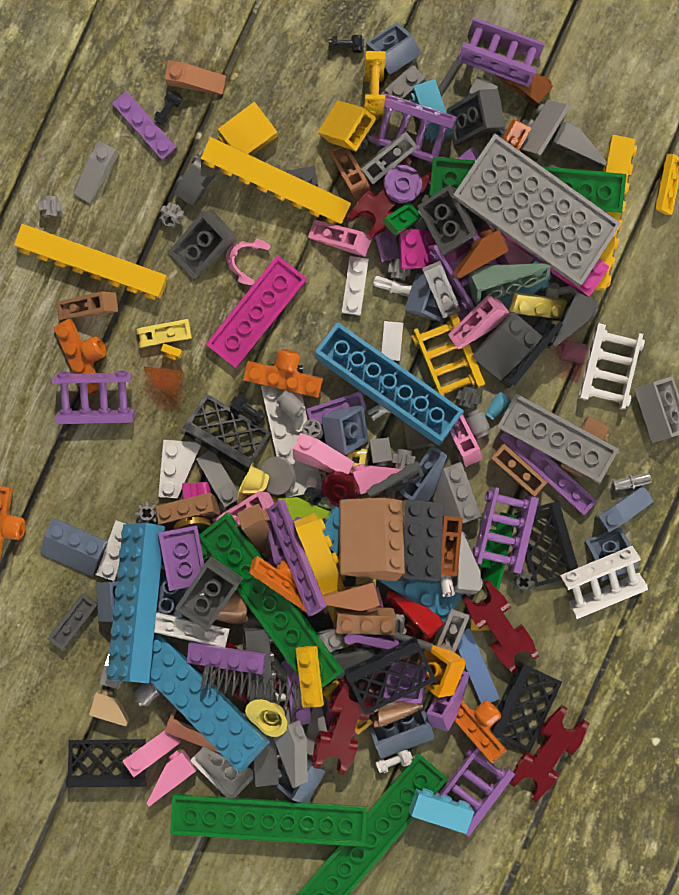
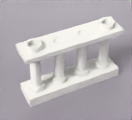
[577,323,645,410]
[560,546,648,619]

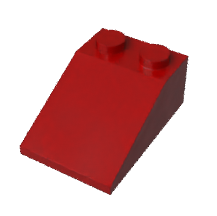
[383,591,444,654]

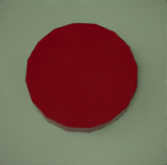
[321,471,360,507]

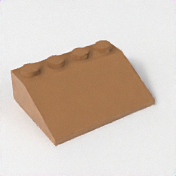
[339,498,405,582]

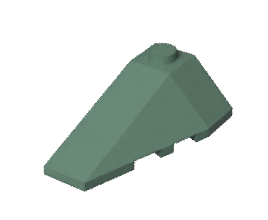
[468,263,551,307]

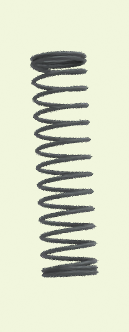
[200,664,301,709]

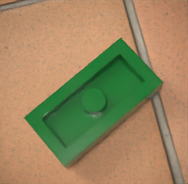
[382,203,422,236]

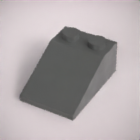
[447,89,505,146]
[418,185,476,256]
[168,210,238,279]
[547,292,599,350]
[471,312,543,381]
[175,556,243,631]

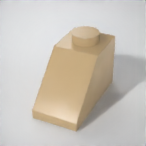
[89,689,130,726]

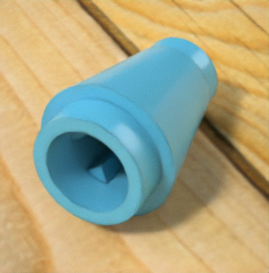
[485,391,512,420]

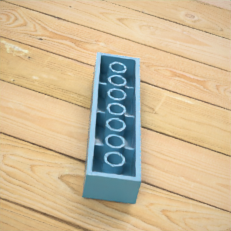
[314,322,464,446]
[323,505,463,622]
[106,523,165,683]
[149,633,270,771]

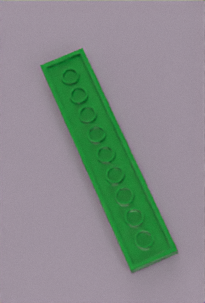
[429,157,627,213]
[199,512,344,688]
[296,752,448,895]
[170,794,367,847]

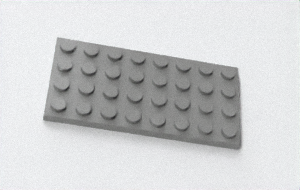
[452,134,621,287]

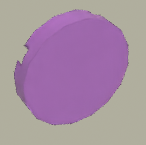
[383,165,422,204]

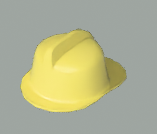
[237,463,269,504]
[245,699,288,737]

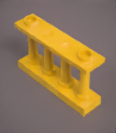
[364,51,386,122]
[411,313,485,397]

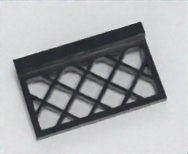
[494,317,563,388]
[181,393,271,473]
[514,500,579,587]
[344,636,437,715]
[491,661,562,752]
[66,739,147,788]

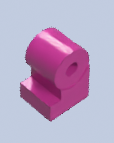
[182,482,212,499]

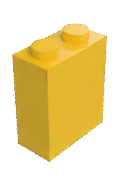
[317,100,376,151]
[218,102,278,156]

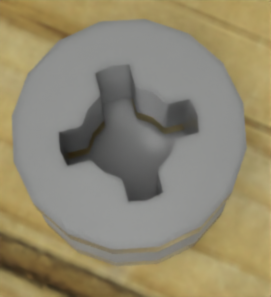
[302,419,324,440]

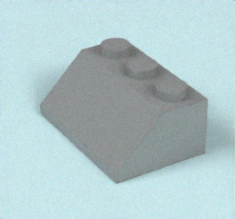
[520,100,570,163]
[634,376,679,443]
[432,462,481,523]

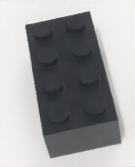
[397,500,443,584]

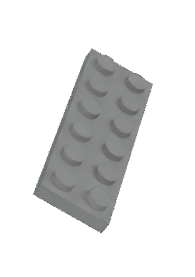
[497,393,619,484]

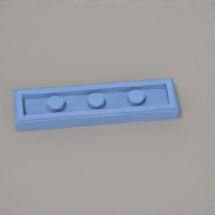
[457,627,500,703]

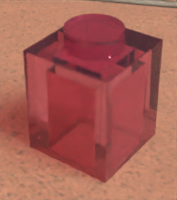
[557,340,589,366]

